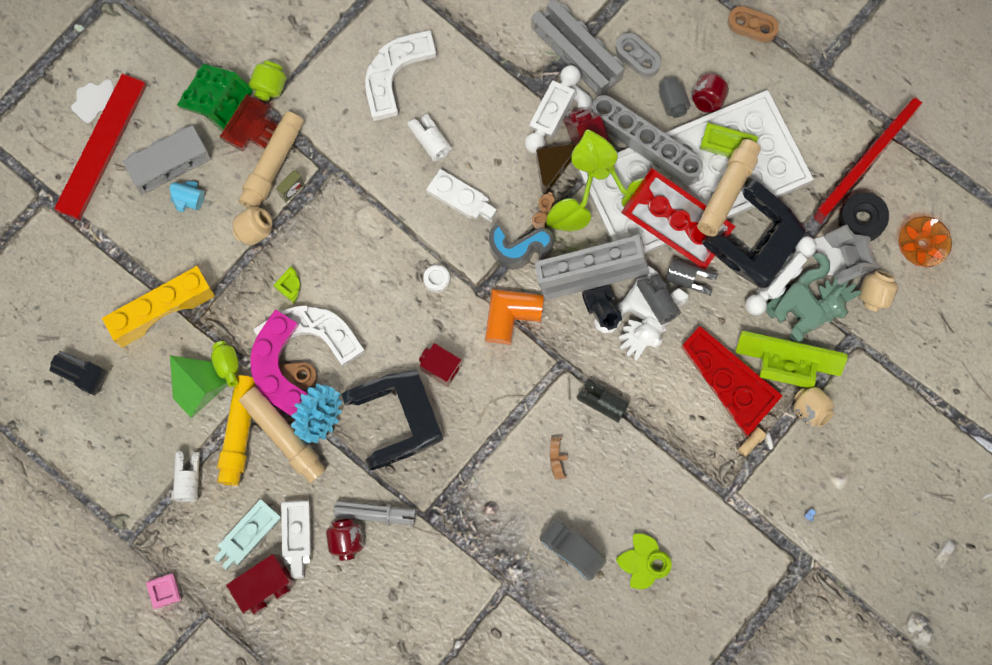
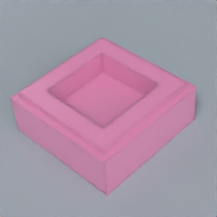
[146,573,182,610]

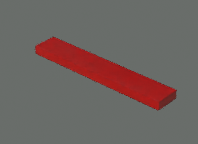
[54,73,147,221]
[814,97,923,224]

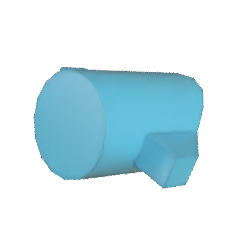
[170,181,205,212]

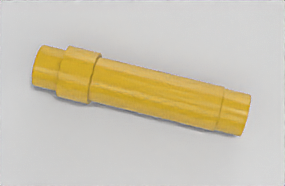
[217,375,257,486]

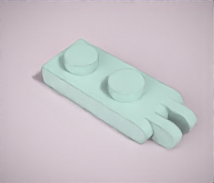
[214,499,282,570]

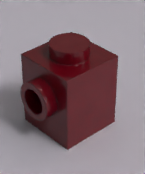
[419,343,462,387]

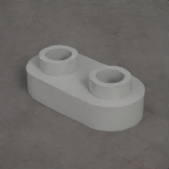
[616,33,661,77]

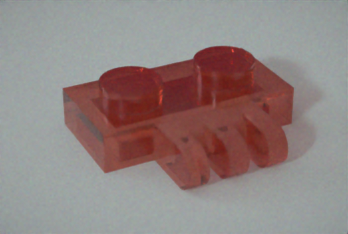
[220,94,277,152]

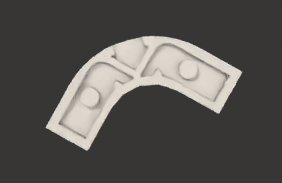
[365,30,437,121]
[253,306,365,367]

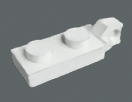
[426,169,497,222]
[281,501,311,579]

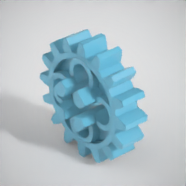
[291,384,342,443]

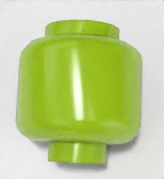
[249,60,287,101]

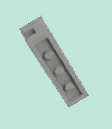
[531,0,624,96]
[535,235,650,300]

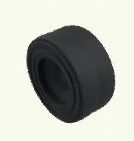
[838,192,889,242]

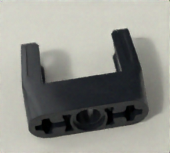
[702,178,806,288]
[341,368,444,471]

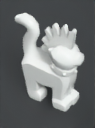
[594,266,689,362]

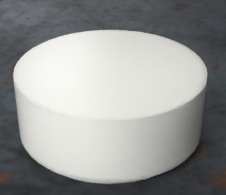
[423,265,450,293]

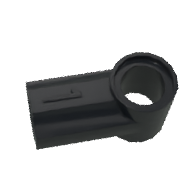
[582,284,622,330]
[49,351,108,396]

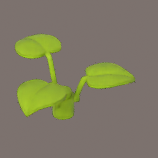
[546,129,643,232]

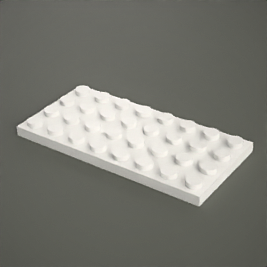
[579,90,814,254]

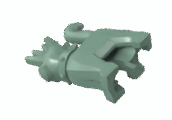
[765,253,862,344]

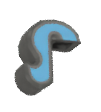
[489,223,554,270]
[539,519,606,581]

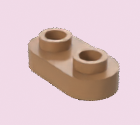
[728,6,779,43]
[279,363,317,391]

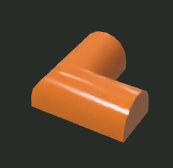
[485,289,544,345]

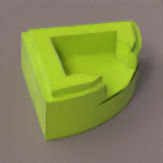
[273,266,301,304]

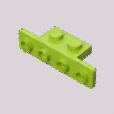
[736,331,848,388]

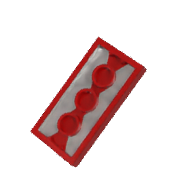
[621,168,736,269]

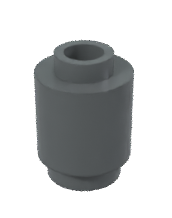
[658,77,691,118]

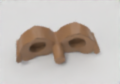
[532,192,555,230]
[549,437,568,480]

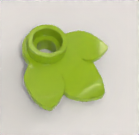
[616,533,672,590]

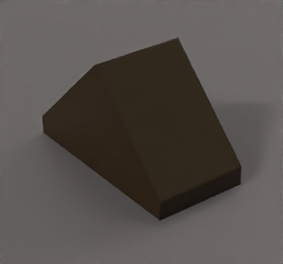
[536,144,576,195]

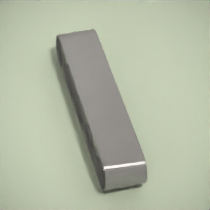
[592,95,703,185]

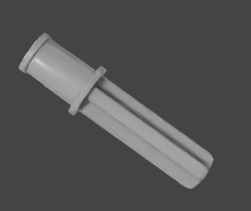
[333,501,416,527]

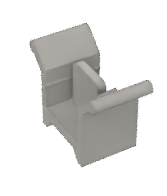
[824,225,879,284]

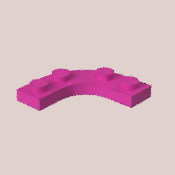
[250,309,307,416]

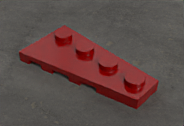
[681,326,782,438]

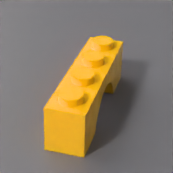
[102,266,215,348]

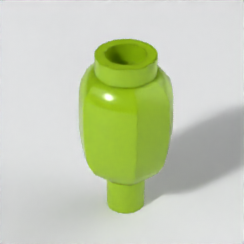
[211,341,239,387]

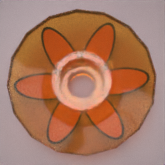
[898,216,952,268]

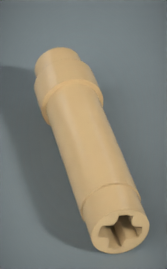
[238,111,304,208]
[697,139,761,236]
[238,387,326,483]

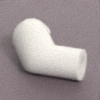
[571,85,593,112]

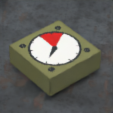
[276,170,305,203]

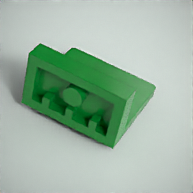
[177,64,253,132]

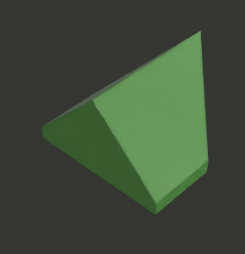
[170,355,228,418]

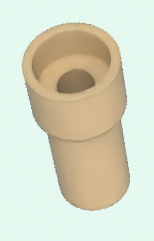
[737,427,767,457]

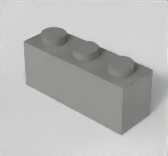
[122,125,211,195]

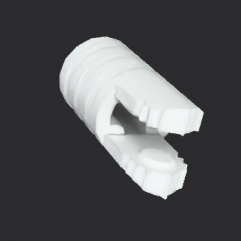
[407,114,452,162]
[173,451,200,502]

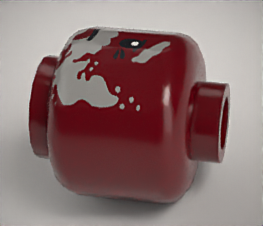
[691,74,729,113]
[326,519,364,561]

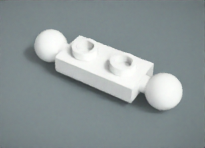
[525,65,581,154]
[745,236,817,316]

